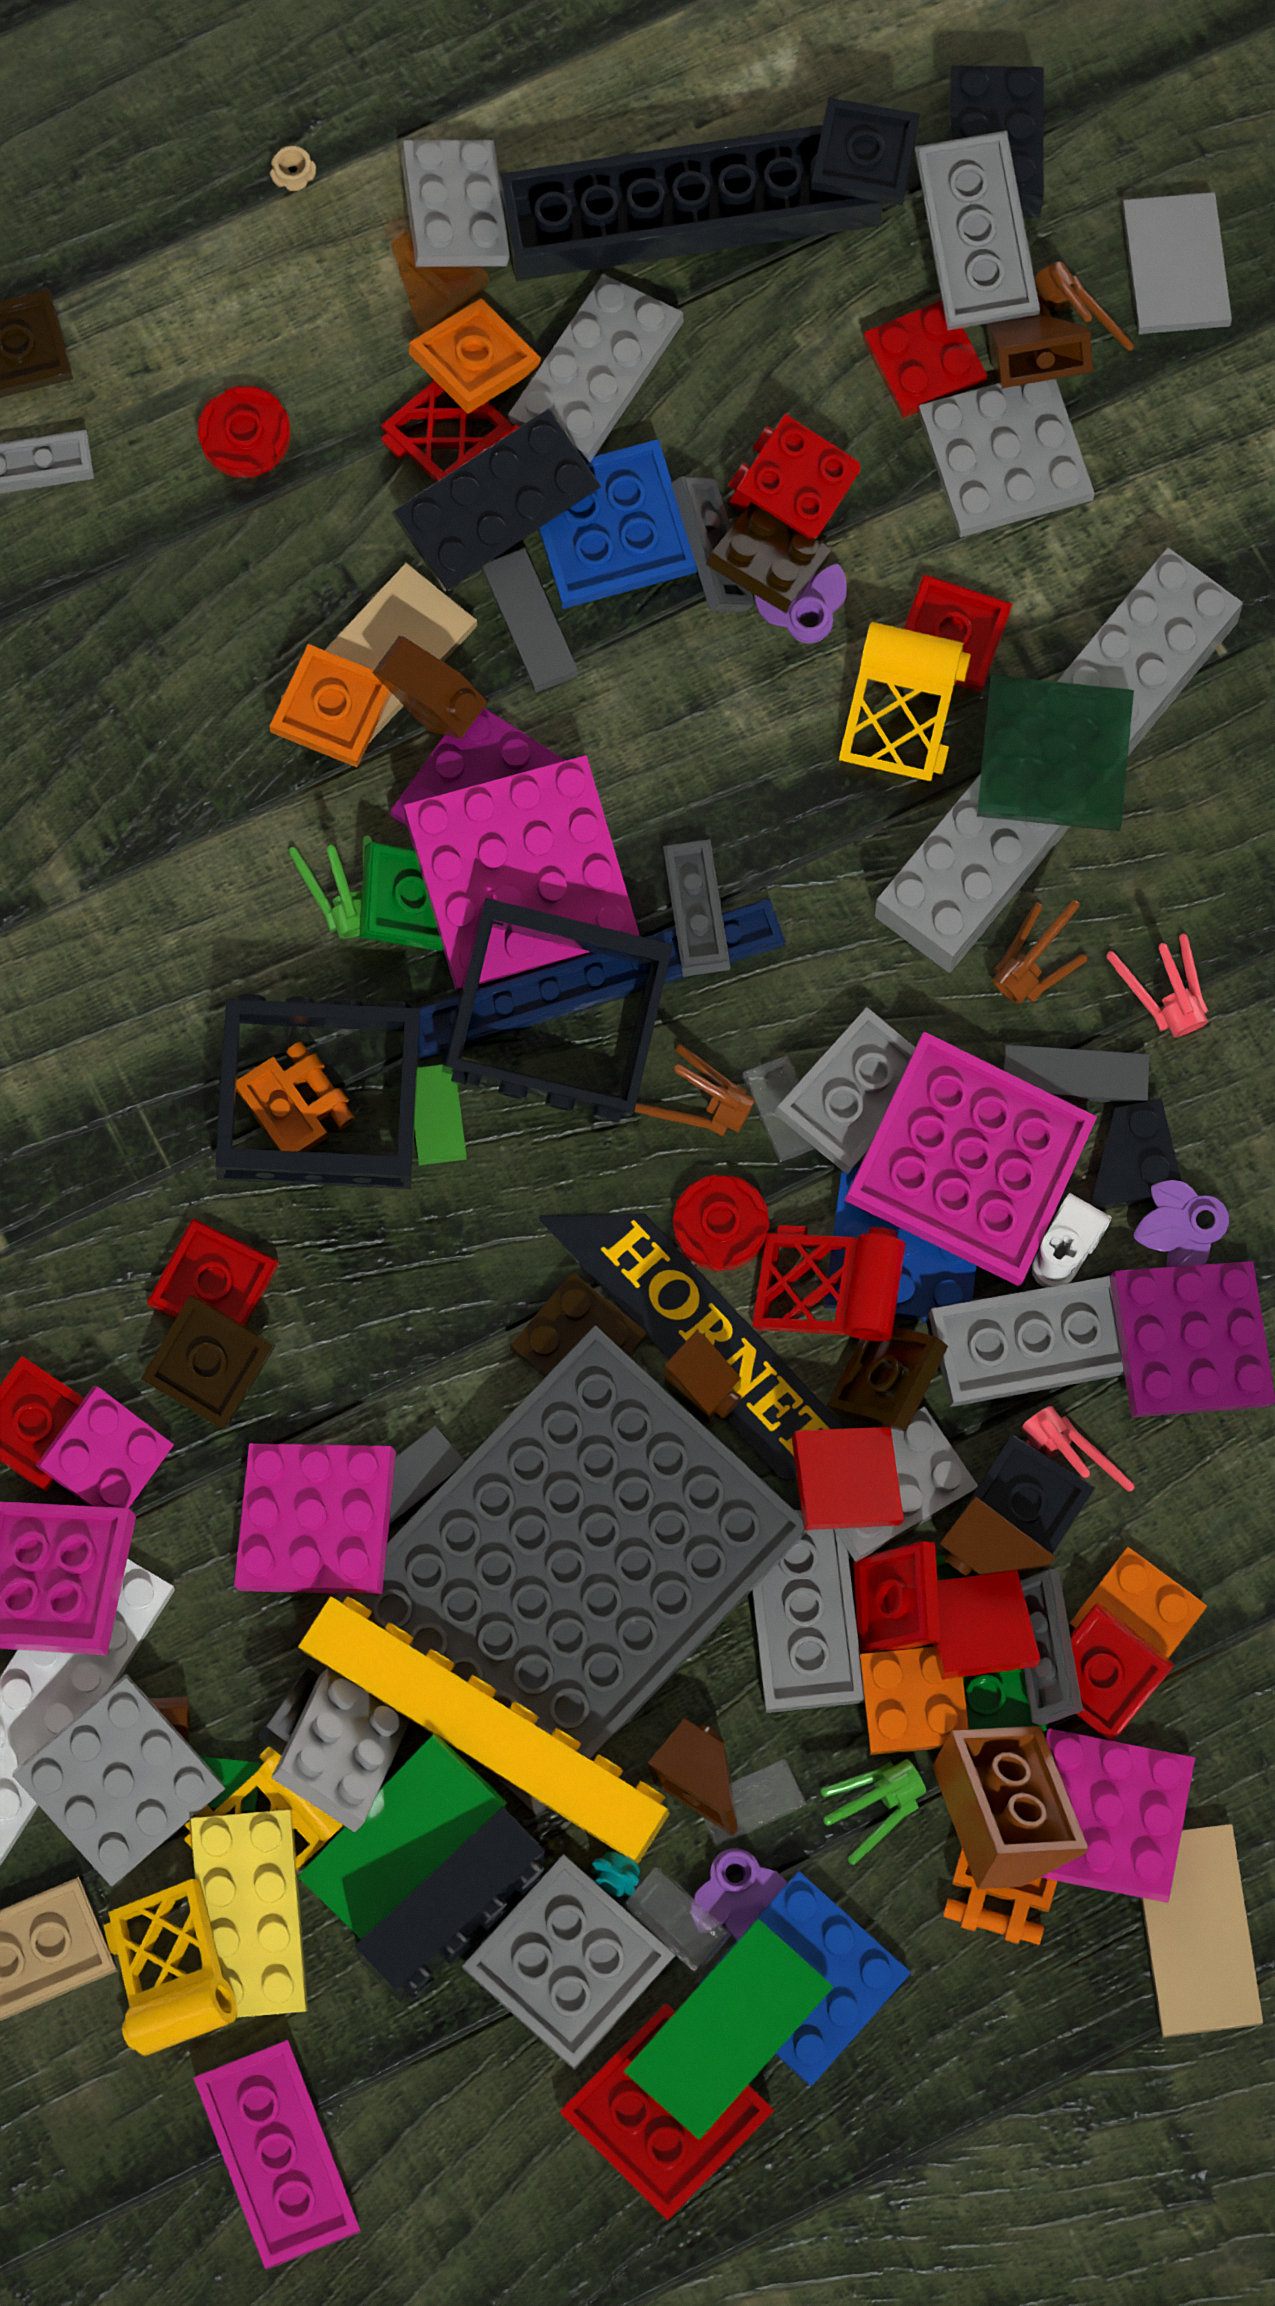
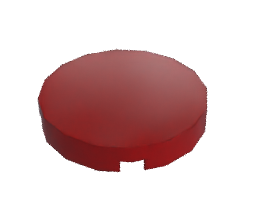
[198,386,291,477]
[673,1175,769,1272]

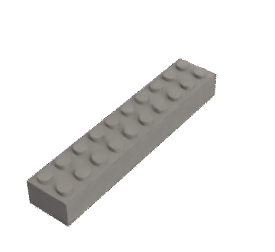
[875,547,1243,973]

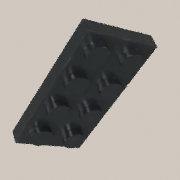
[392,408,601,592]

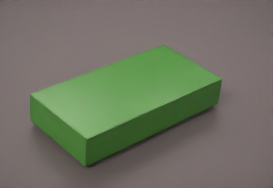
[414,1065,467,1165]

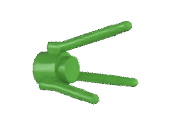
[289,836,372,939]
[821,1759,926,1865]

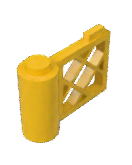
[839,622,971,782]
[184,1746,345,1871]
[104,1879,237,2056]

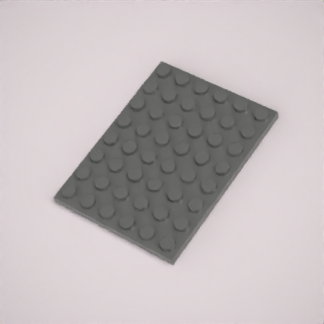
[335,1326,808,1817]

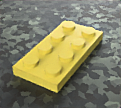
[190,1809,308,2017]

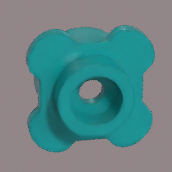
[590,1852,640,1897]

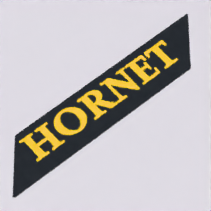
[539,1214,846,1480]

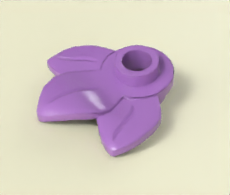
[755,564,847,643]
[1133,1180,1229,1267]
[693,1848,787,1940]

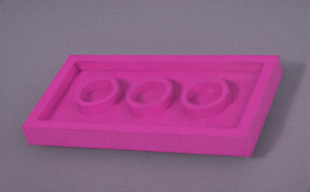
[193,2040,361,2270]

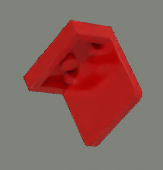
[727,414,861,539]

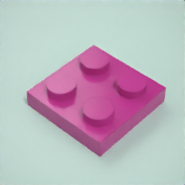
[35,1386,174,1508]

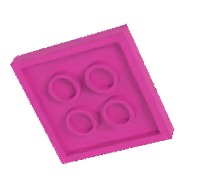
[234,1444,396,1594]
[0,1502,136,1655]
[1041,1728,1195,1903]

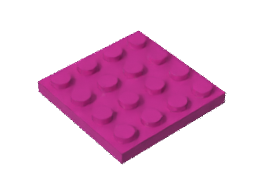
[402,755,640,991]
[844,1032,1097,1286]

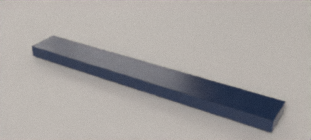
[419,898,785,1060]

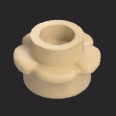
[270,146,316,191]

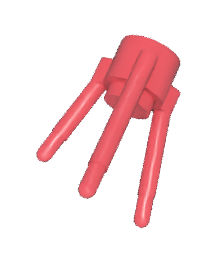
[1106,934,1208,1038]
[1021,1406,1135,1492]

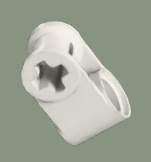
[1032,1193,1112,1288]

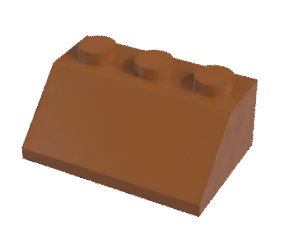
[932,1726,1088,1889]

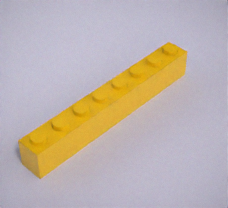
[298,1596,670,1864]

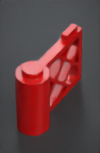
[381,380,519,482]
[752,1225,906,1341]

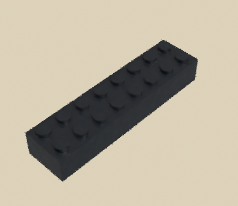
[500,125,883,281]

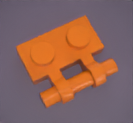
[236,1041,356,1152]
[943,1849,1057,1945]

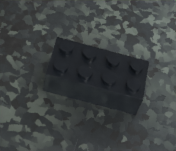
[354,1807,546,2003]

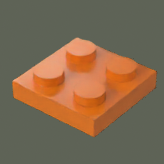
[409,298,541,414]
[269,644,392,768]
[1069,1547,1207,1659]
[860,1647,969,1755]

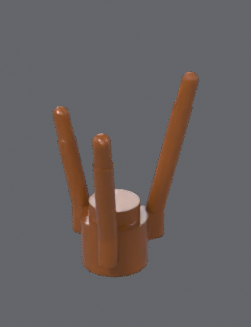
[1034,262,1134,351]
[991,900,1087,1005]
[634,1044,756,1136]

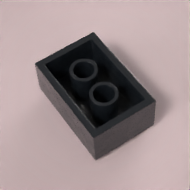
[948,65,1044,218]

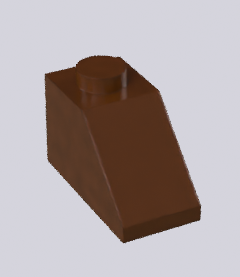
[987,314,1093,389]
[372,636,488,739]
[664,1329,742,1424]
[940,1496,1057,1576]
[648,1718,739,1836]

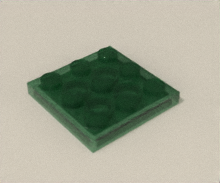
[976,675,1134,831]

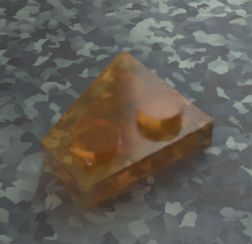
[391,228,489,335]

